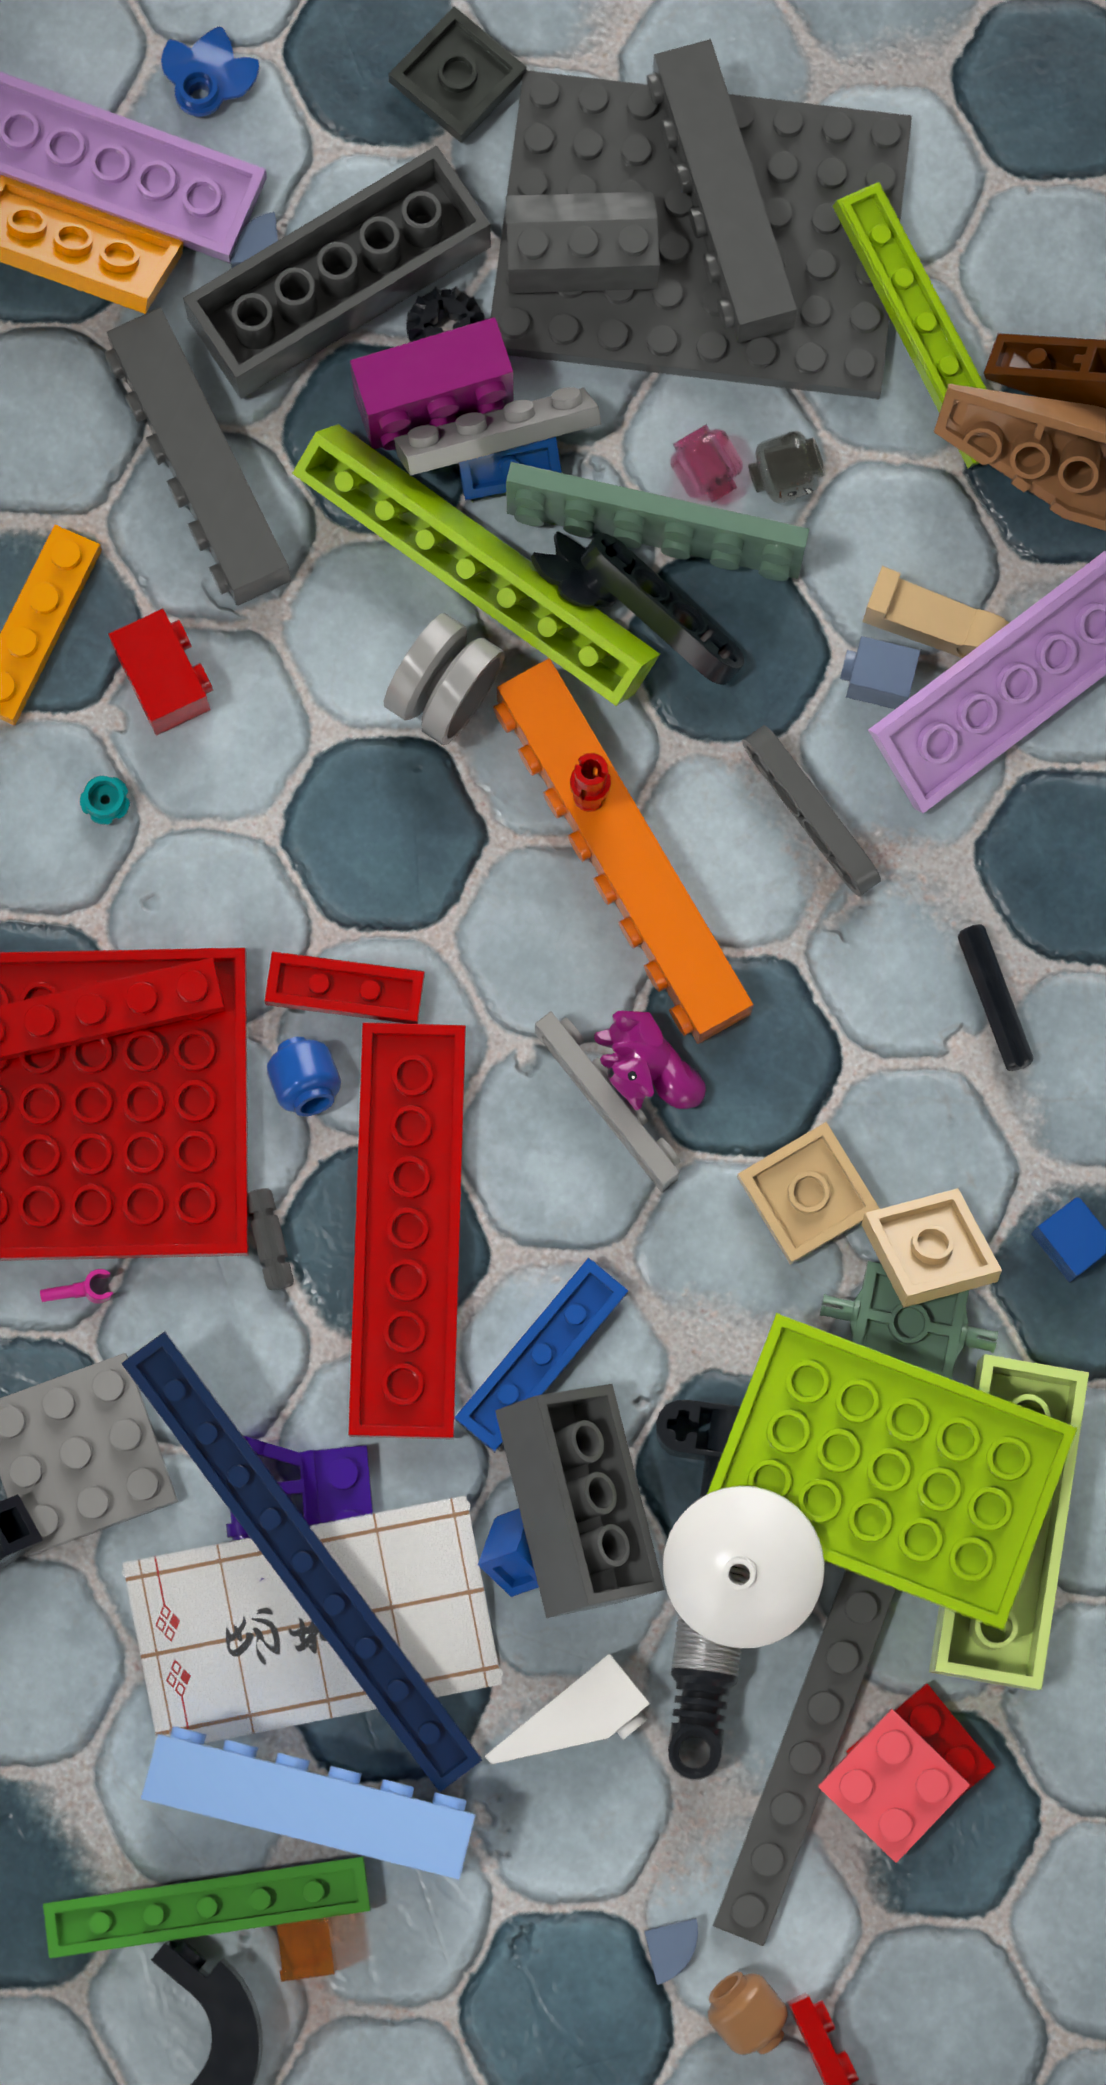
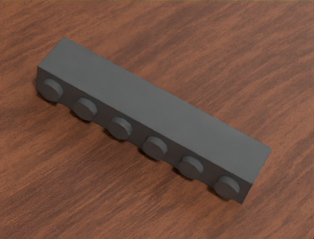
[646,39,798,343]
[104,307,291,606]

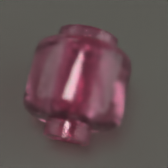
[670,424,743,502]

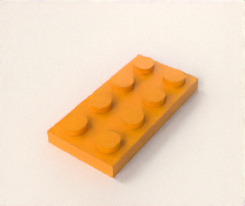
[0,175,184,314]

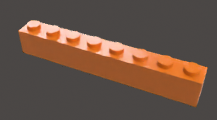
[493,658,754,1044]

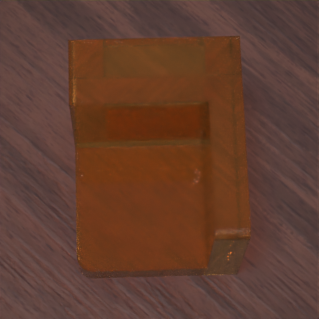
[277,1917,338,1982]

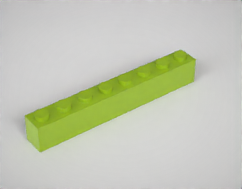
[292,424,660,706]

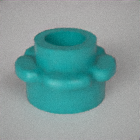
[80,776,130,825]

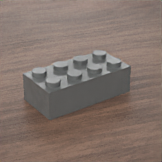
[495,1384,664,1618]

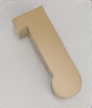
[863,566,1009,658]

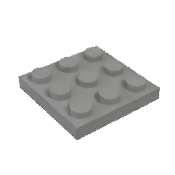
[0,1353,178,1557]

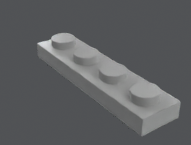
[394,387,601,476]
[535,1011,680,1193]

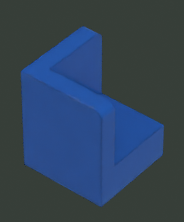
[1031,1197,1106,1283]
[478,1508,539,1597]

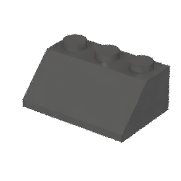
[505,191,659,293]

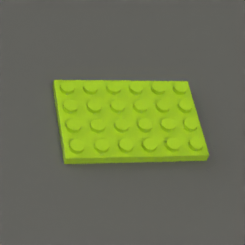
[707,1313,1077,1631]

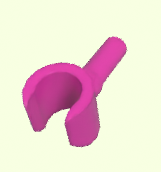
[40,1269,113,1304]

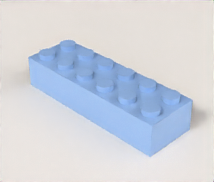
[141,1726,475,1880]

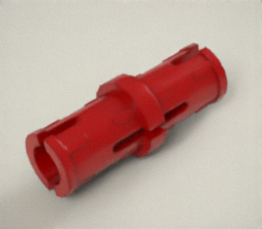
[570,753,611,812]

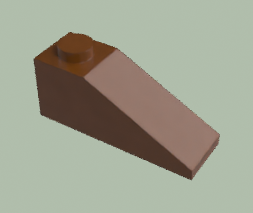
[984,333,1106,408]

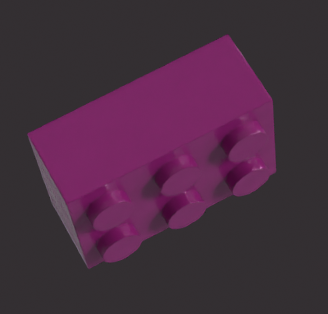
[350,317,514,450]

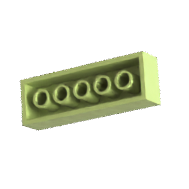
[929,1354,1089,1691]

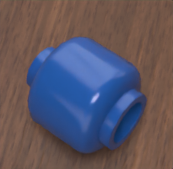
[267,1037,341,1117]

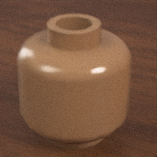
[708,1971,788,2055]

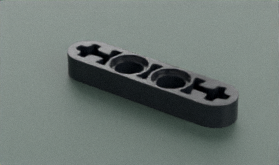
[580,533,744,685]

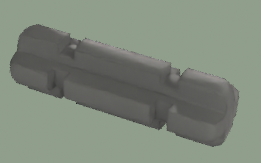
[247,1188,294,1290]

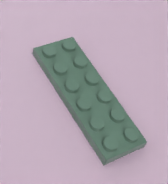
[506,462,810,581]

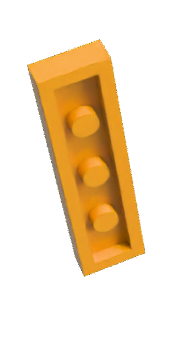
[0,524,102,726]

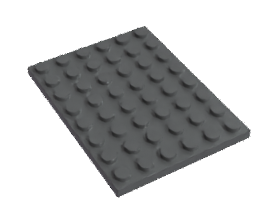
[490,70,912,399]

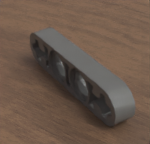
[742,725,881,896]

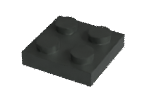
[388,6,527,143]

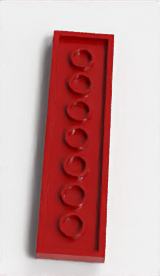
[348,1023,466,1440]

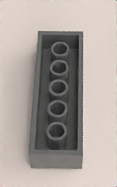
[183,145,491,399]

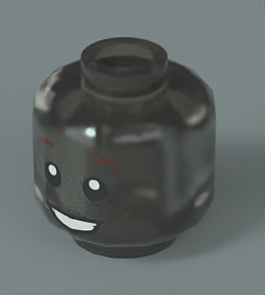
[748,431,826,503]

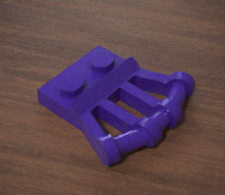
[226,1436,373,1581]

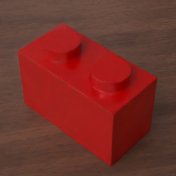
[108,608,213,735]

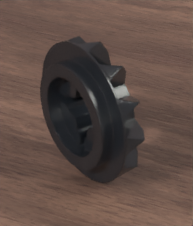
[406,286,485,342]

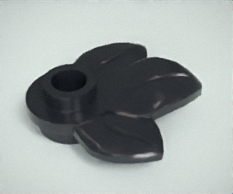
[531,531,618,608]

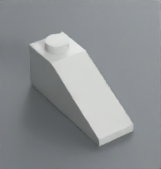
[485,1653,650,1765]

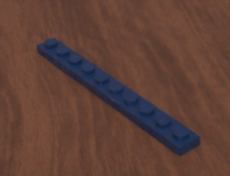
[121,1331,482,1793]

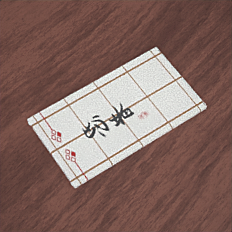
[122,1495,503,1743]

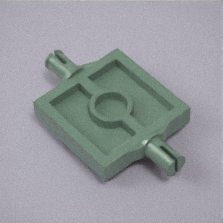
[820,1261,998,1380]

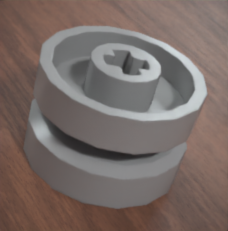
[383,613,505,745]

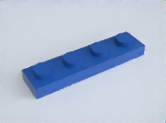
[454,1258,628,1453]

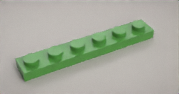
[43,1856,371,1958]

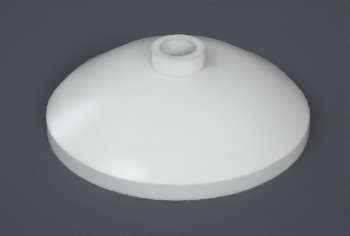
[663,1486,824,1648]

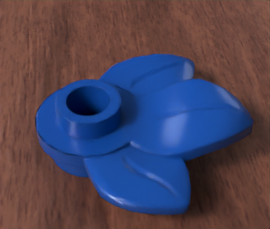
[161,26,259,117]

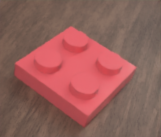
[818,1708,970,1863]

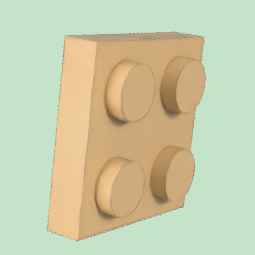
[737,1122,880,1265]
[861,1188,1002,1308]

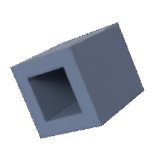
[840,636,920,709]

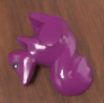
[594,1011,706,1110]

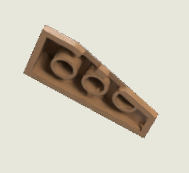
[934,384,1106,531]

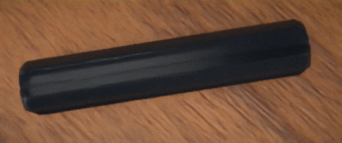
[958,924,1034,1071]

